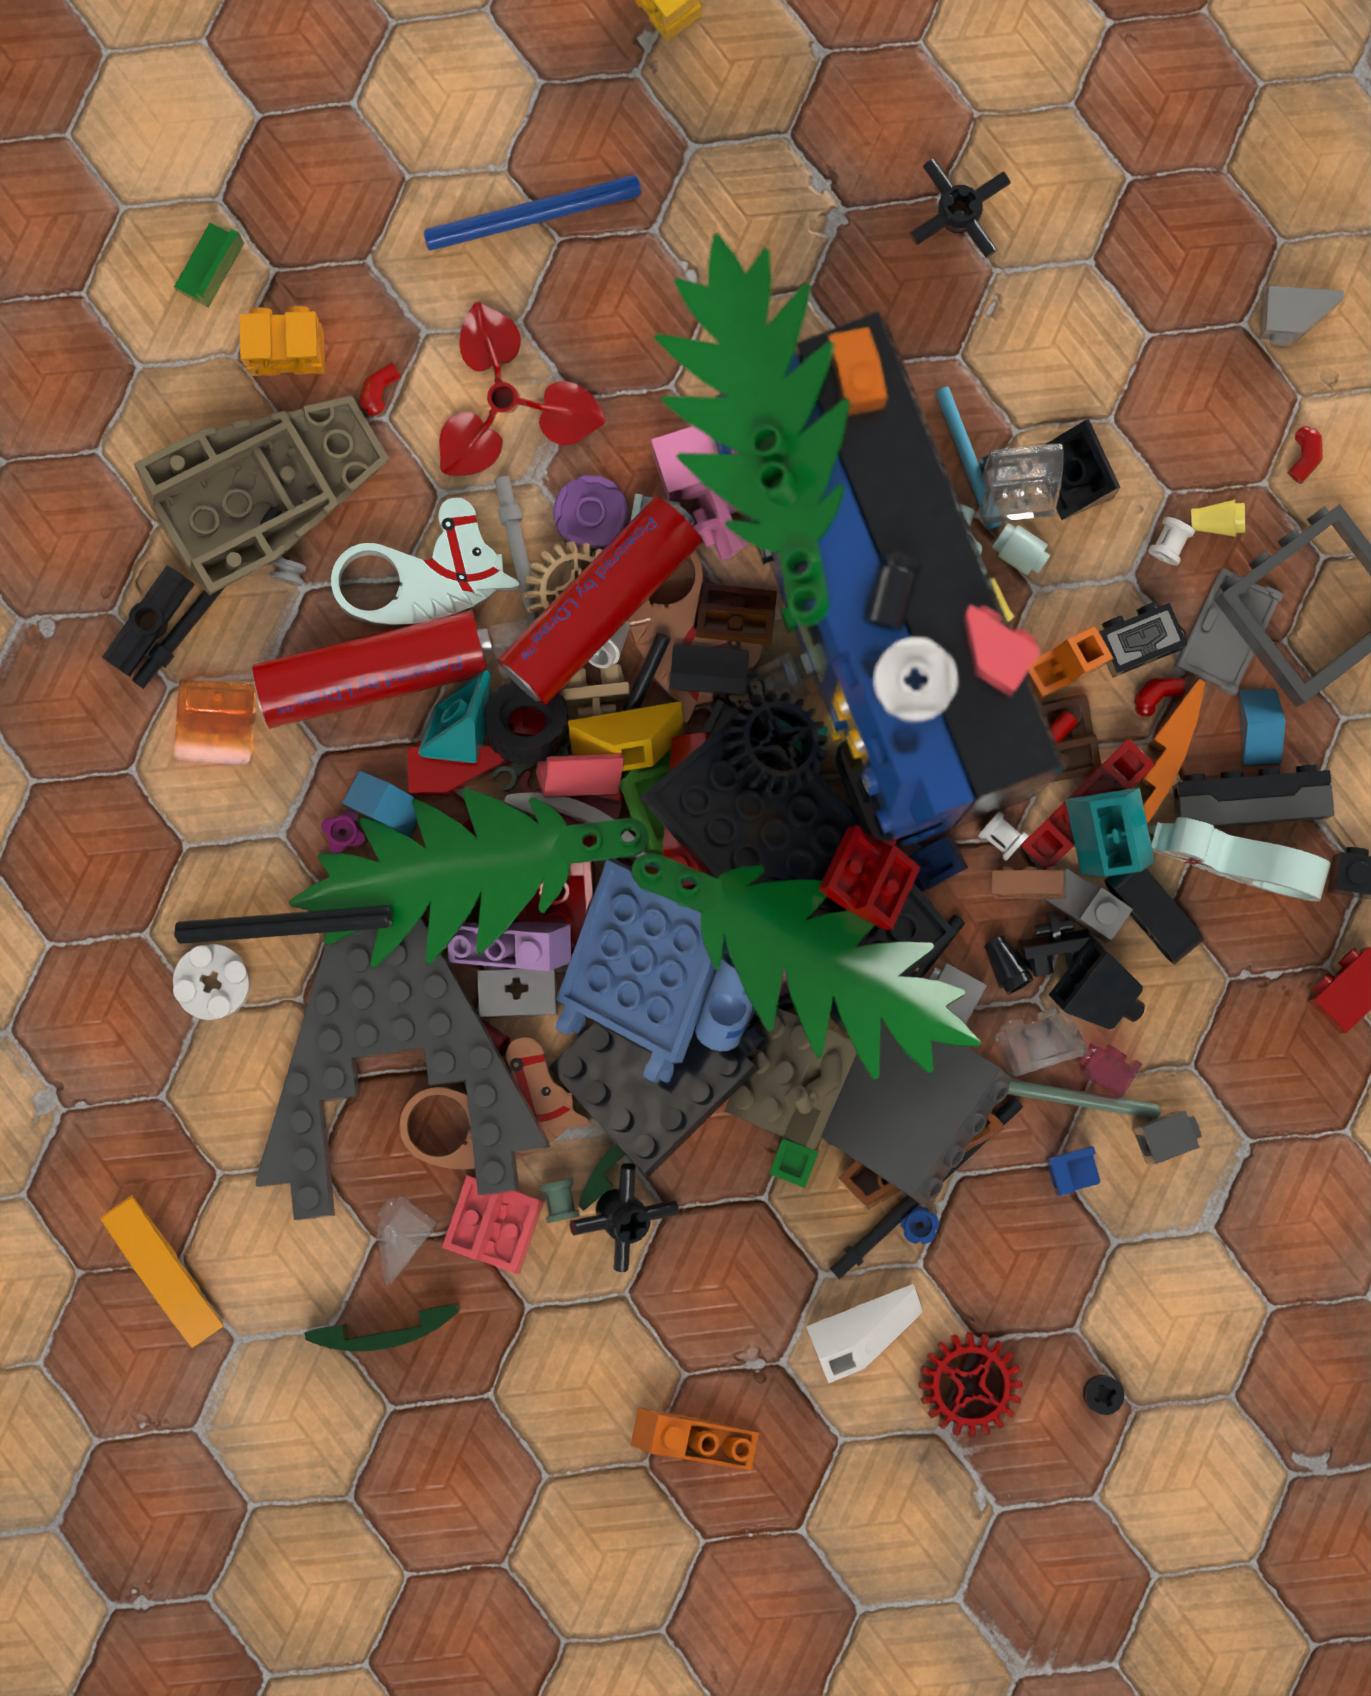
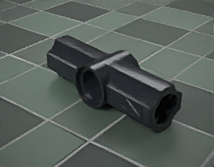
[102,565,195,677]

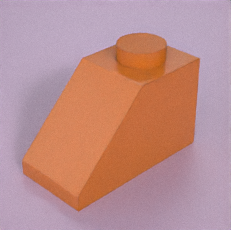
[828,327,887,415]

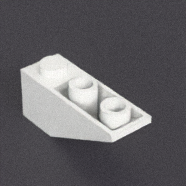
[806,1284,923,1383]

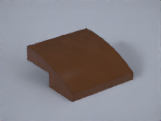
[696,583,777,646]
[1040,694,1102,782]

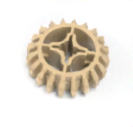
[523,541,603,622]

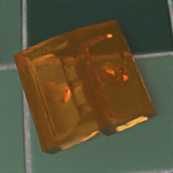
[175,680,256,765]

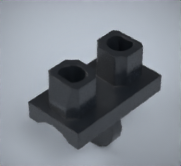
[1019,911,1092,977]

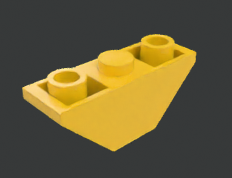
[568,701,684,772]

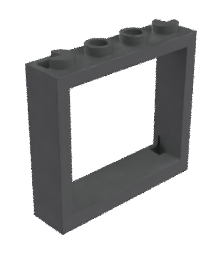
[1213,504,1371,708]

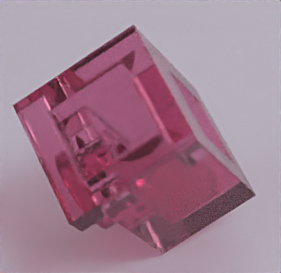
[1079,1043,1143,1097]

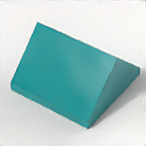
[418,669,491,763]

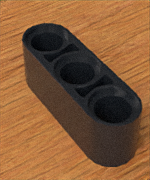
[1104,868,1204,965]

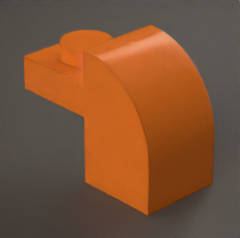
[1028,626,1113,700]

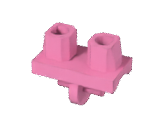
[693,489,750,562]

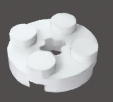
[874,637,958,722]
[173,944,251,1021]

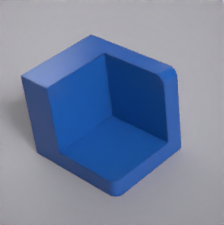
[1046,1146,1100,1196]

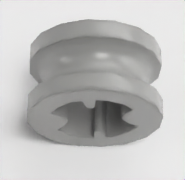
[269,558,307,586]

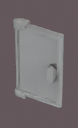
[1175,568,1284,696]

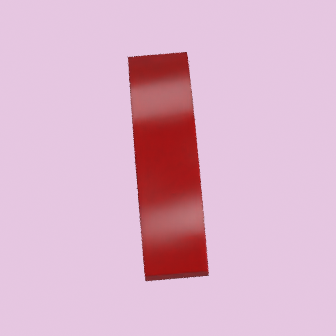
[1021,738,1156,870]

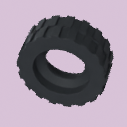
[484,681,569,766]

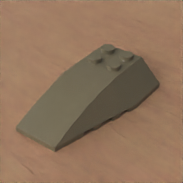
[134,395,389,595]

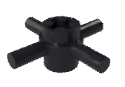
[910,158,1011,258]
[570,1163,679,1272]

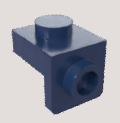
[908,834,968,892]

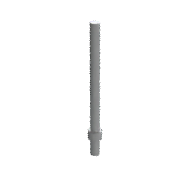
[494,476,560,694]

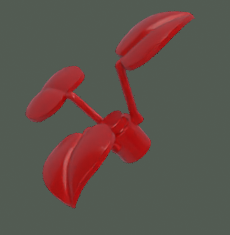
[439,302,606,476]

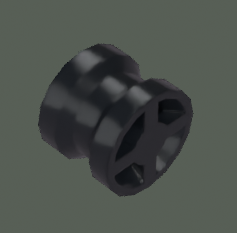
[1083,1374,1125,1415]

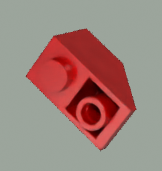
[1308,947,1371,1034]

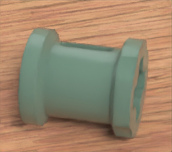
[539,1179,580,1223]

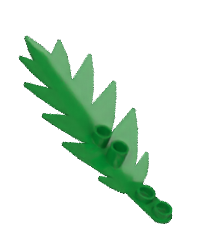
[654,233,850,626]
[289,788,649,968]
[632,853,981,1080]

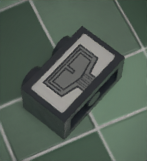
[1099,601,1187,678]

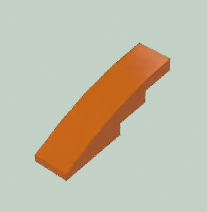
[1139,679,1205,825]

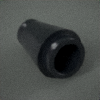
[984,935,1034,995]

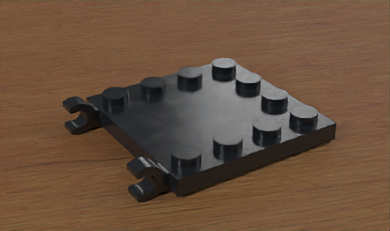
[549,1018,771,1177]

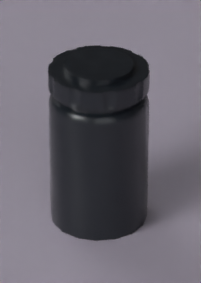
[862,552,922,632]

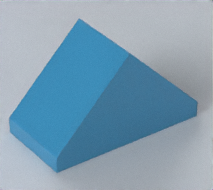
[1238,689,1286,766]
[342,770,418,837]

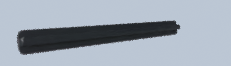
[174,905,394,944]

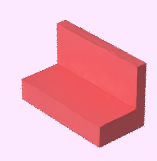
[536,753,624,798]

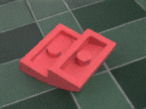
[442,1175,544,1274]

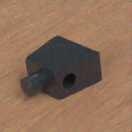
[1049,937,1145,1029]

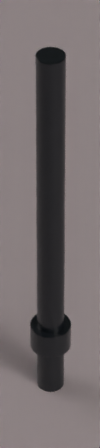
[132,506,282,689]

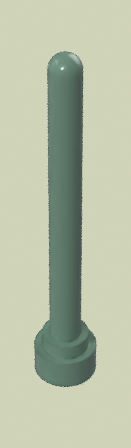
[1007,1080,1161,1119]

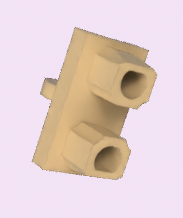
[560,664,630,719]

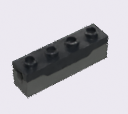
[1173,764,1335,828]

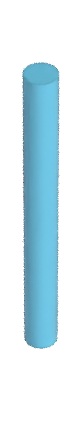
[935,387,1002,531]

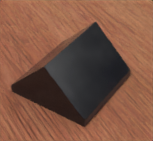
[1031,419,1121,520]

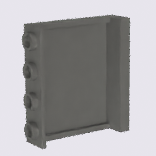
[821,1019,1012,1208]

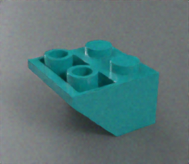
[1066,787,1155,877]

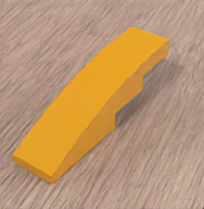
[100,1195,224,1348]

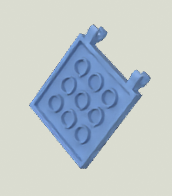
[555,859,726,1083]

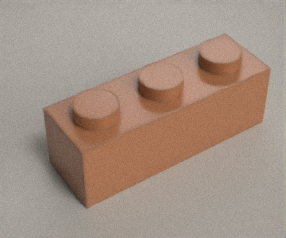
[991,867,1066,899]

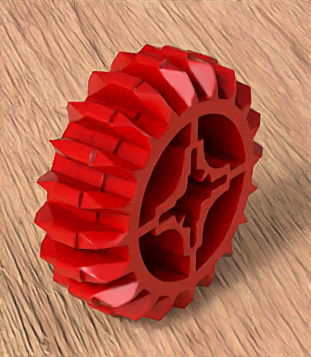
[918,1332,1023,1438]

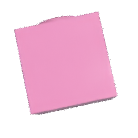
[651,426,716,502]

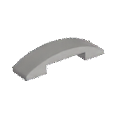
[504,792,646,860]

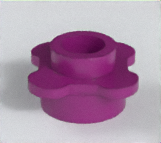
[321,811,365,853]

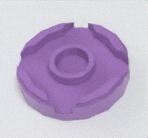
[553,475,628,551]

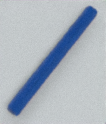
[424,175,641,250]

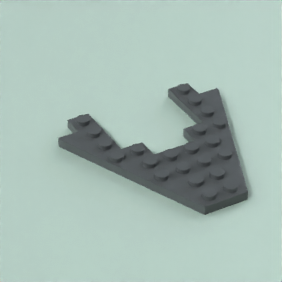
[256,915,550,1221]

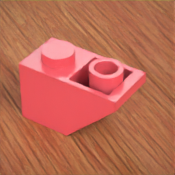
[963,605,1041,697]

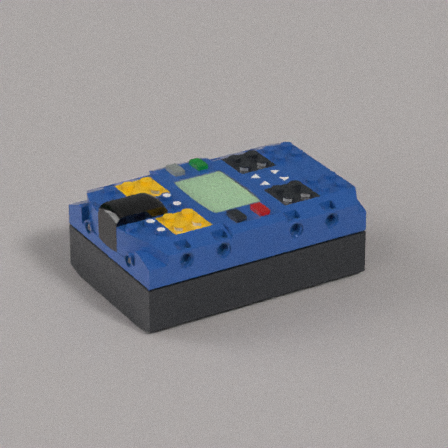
[714,312,1066,848]

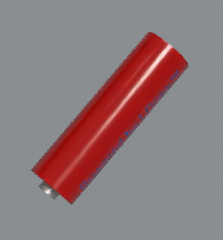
[497,496,703,706]
[252,610,493,729]

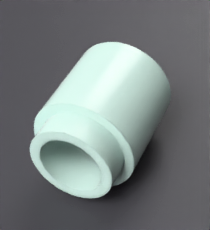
[992,523,1050,576]

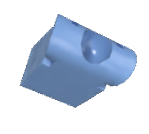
[695,945,755,1051]

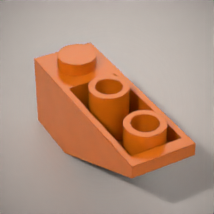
[630,1407,759,1471]

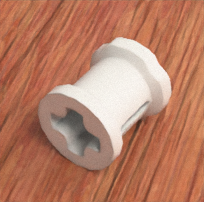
[1148,516,1195,566]
[978,811,1028,861]

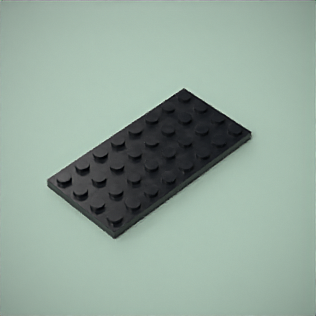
[640,712,957,1033]

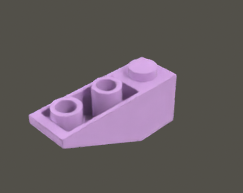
[448,921,571,971]

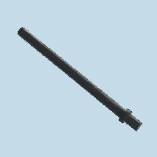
[829,1097,1023,1280]

